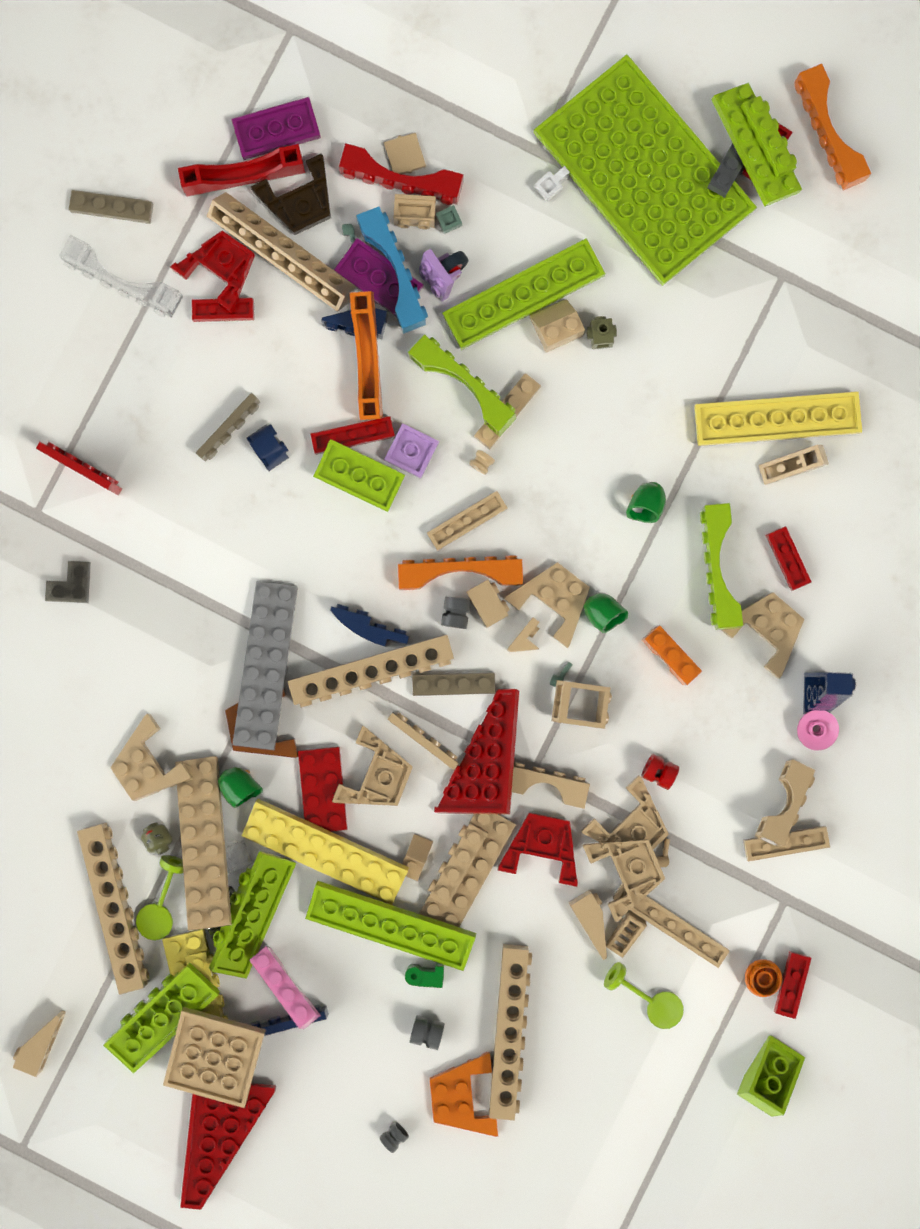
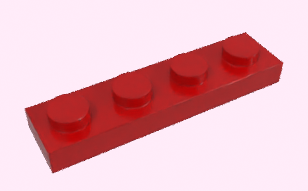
[310,416,395,455]

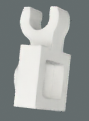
[534,166,570,202]

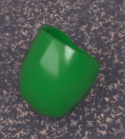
[626,482,666,523]
[583,592,629,634]
[218,767,263,808]

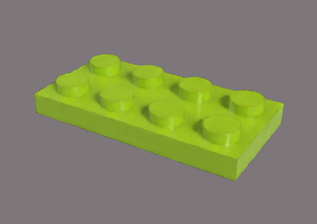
[313,439,405,512]

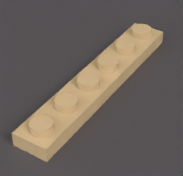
[613,883,730,968]

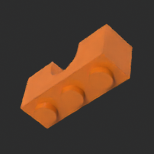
[642,625,702,685]

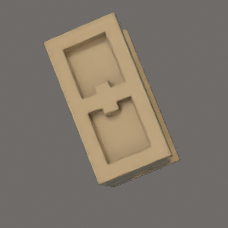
[393,194,436,229]
[466,580,510,628]

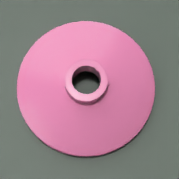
[797,710,839,750]

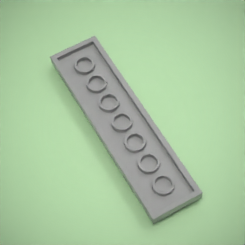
[232,581,298,750]

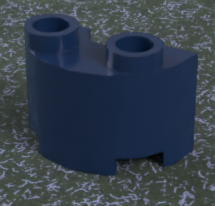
[246,424,289,471]

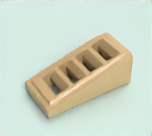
[606,910,647,958]

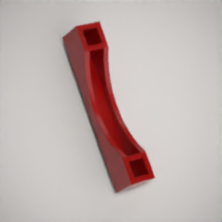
[339,143,464,205]
[178,144,305,197]

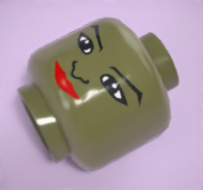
[141,822,173,855]

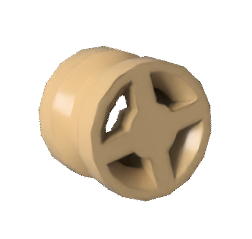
[469,450,495,475]

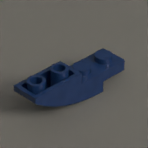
[330,604,410,647]

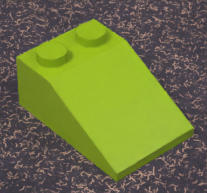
[737,1035,805,1117]

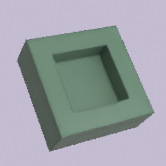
[435,205,462,234]

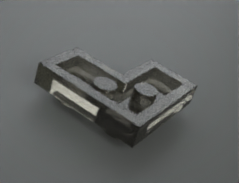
[45,561,91,603]

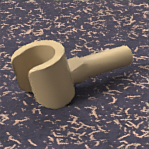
[656,839,670,868]

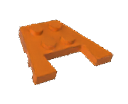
[430,1052,498,1137]

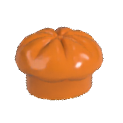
[745,959,782,997]

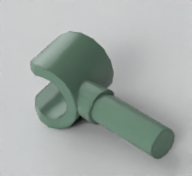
[342,224,356,244]
[550,662,573,687]

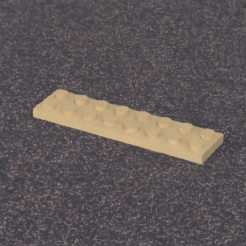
[175,756,232,931]

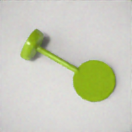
[136,855,184,941]
[604,962,684,1029]

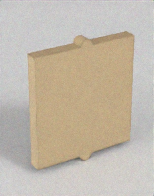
[384,133,426,174]

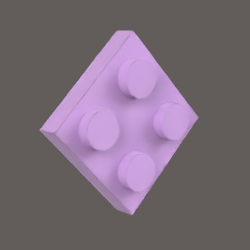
[384,423,439,479]

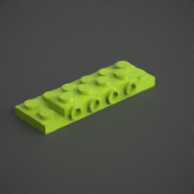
[711,82,802,206]
[209,851,296,979]
[103,963,220,1074]

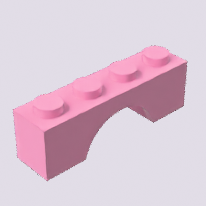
[250,947,321,1029]

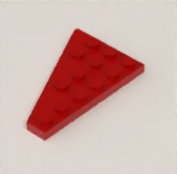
[434,689,519,814]
[180,1083,276,1210]

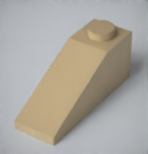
[759,445,829,485]
[569,890,607,960]
[13,1011,66,1077]

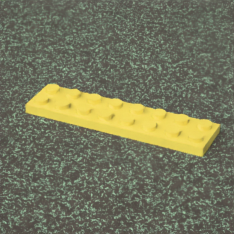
[694,392,862,446]
[242,799,409,905]

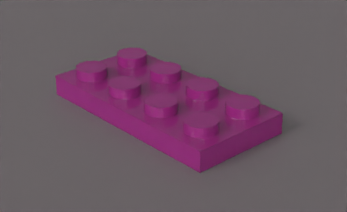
[231,97,321,160]
[334,238,424,316]

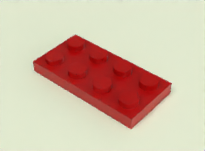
[36,441,122,496]
[298,747,348,831]

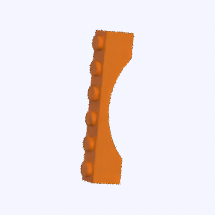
[795,64,871,190]
[350,291,383,420]
[398,556,523,590]

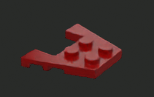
[170,230,255,313]
[497,812,578,887]

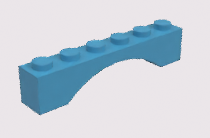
[356,206,428,334]

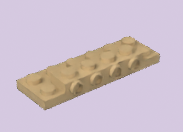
[419,814,516,927]

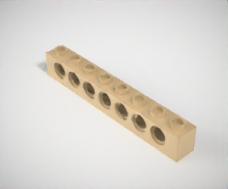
[207,192,357,312]
[287,635,454,708]
[77,822,150,995]
[489,944,532,1121]

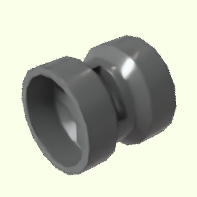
[379,1121,409,1153]

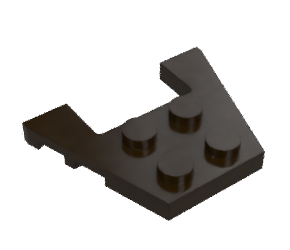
[251,153,331,235]

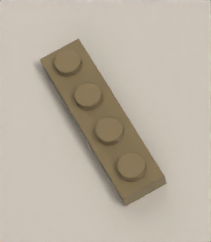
[69,190,154,224]
[196,392,260,461]
[412,673,495,696]

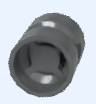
[441,597,471,629]
[409,1015,445,1050]

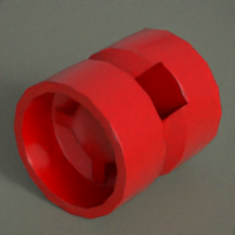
[641,753,680,790]

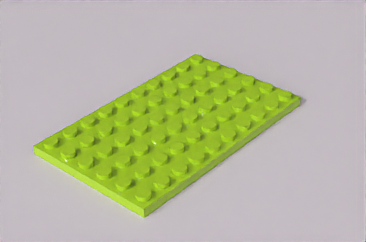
[533,54,757,286]

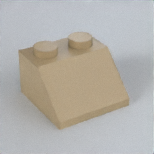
[529,299,585,353]

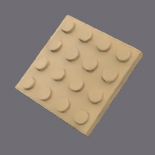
[163,1007,266,1108]

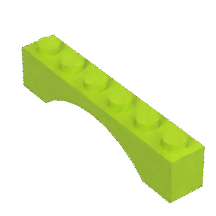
[408,334,516,437]
[700,503,743,630]

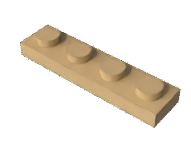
[474,373,541,450]
[427,491,508,551]
[387,712,459,770]
[743,826,830,862]

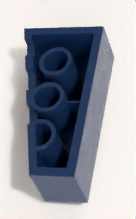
[803,672,856,714]

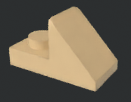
[507,617,540,652]
[402,834,433,881]

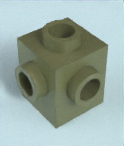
[587,316,617,349]

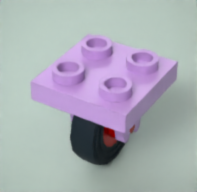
[419,249,469,302]

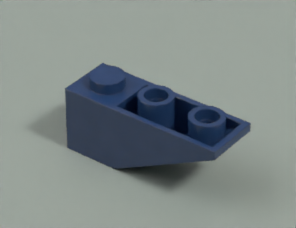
[321,308,388,340]

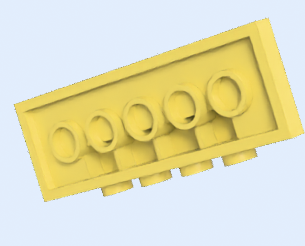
[162,929,228,1019]

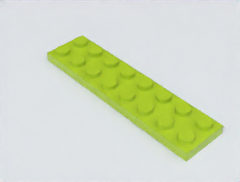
[442,238,605,350]
[305,880,476,971]

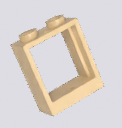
[551,680,612,729]

